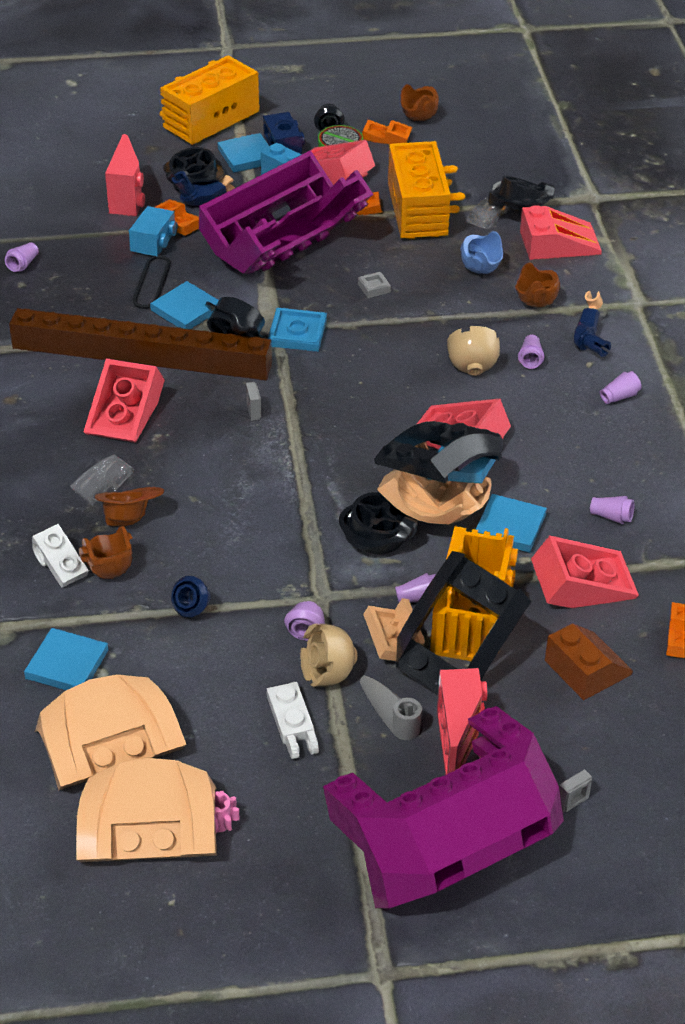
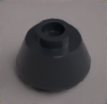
[314,104,345,131]

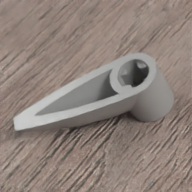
[360,675,422,740]

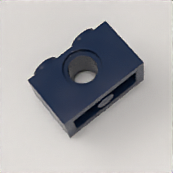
[263,112,305,155]

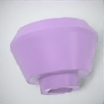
[284,601,325,641]

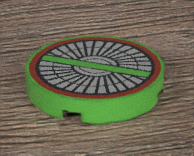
[318,125,363,147]

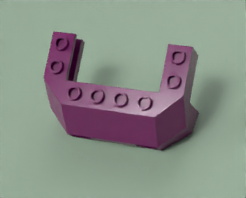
[199,150,373,274]
[323,706,564,908]

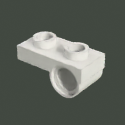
[32,524,89,588]

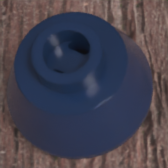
[171,576,211,617]

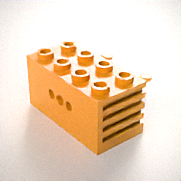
[159,55,259,145]
[388,141,465,239]
[430,526,518,661]

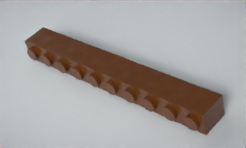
[9,308,272,381]

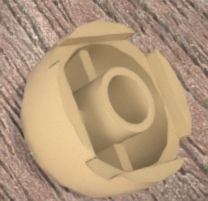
[447,326,500,376]
[300,623,357,687]

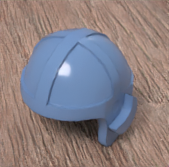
[461,231,503,274]

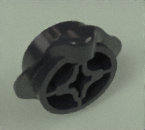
[163,147,225,192]
[488,175,555,212]
[205,297,265,339]
[339,492,418,554]

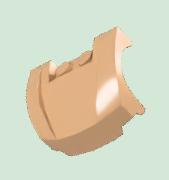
[377,442,492,525]
[35,675,186,790]
[76,758,217,862]

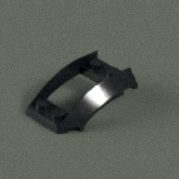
[374,421,503,483]
[396,551,532,695]

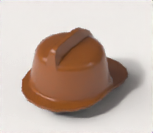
[95,487,164,526]

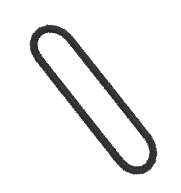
[133,255,170,308]

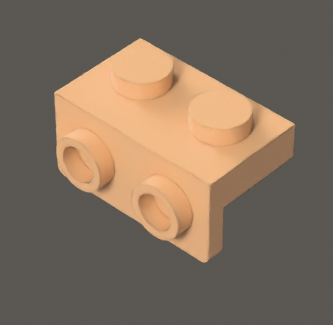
[363,598,425,661]

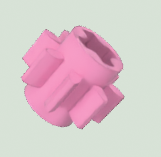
[215,790,240,834]

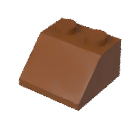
[545,623,633,701]

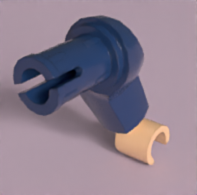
[172,171,235,206]
[574,291,611,357]

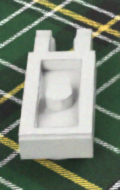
[266,682,319,759]

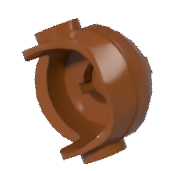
[401,84,439,122]
[515,262,560,308]
[79,526,133,579]

